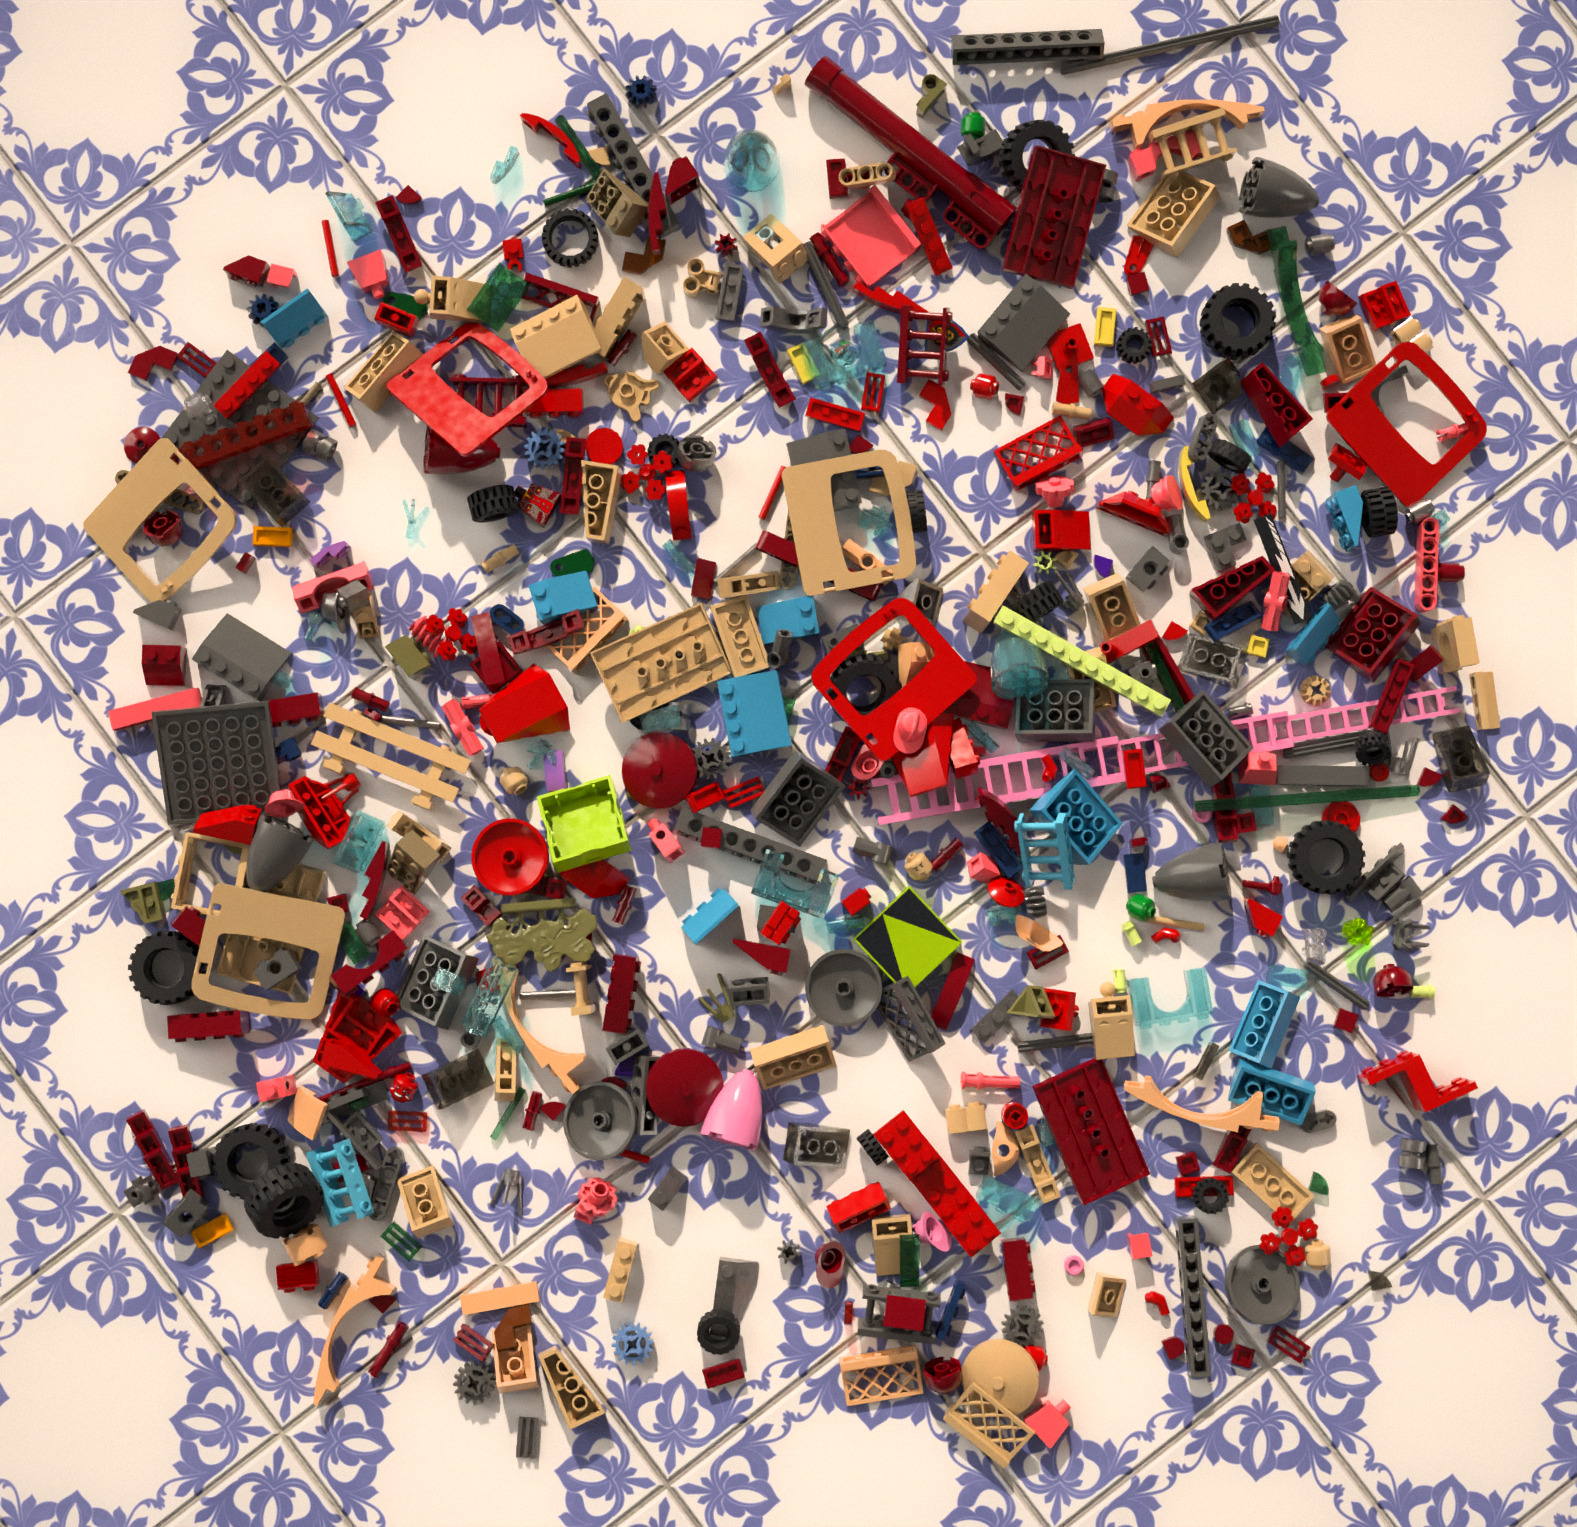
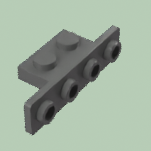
[1346,842,1406,903]
[321,1081,390,1125]
[325,1109,384,1171]

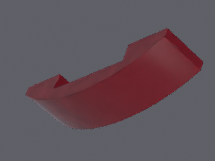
[375,195,423,273]
[744,331,796,408]
[559,437,586,515]
[507,609,585,655]
[931,952,975,1031]

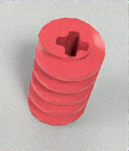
[408,615,448,658]

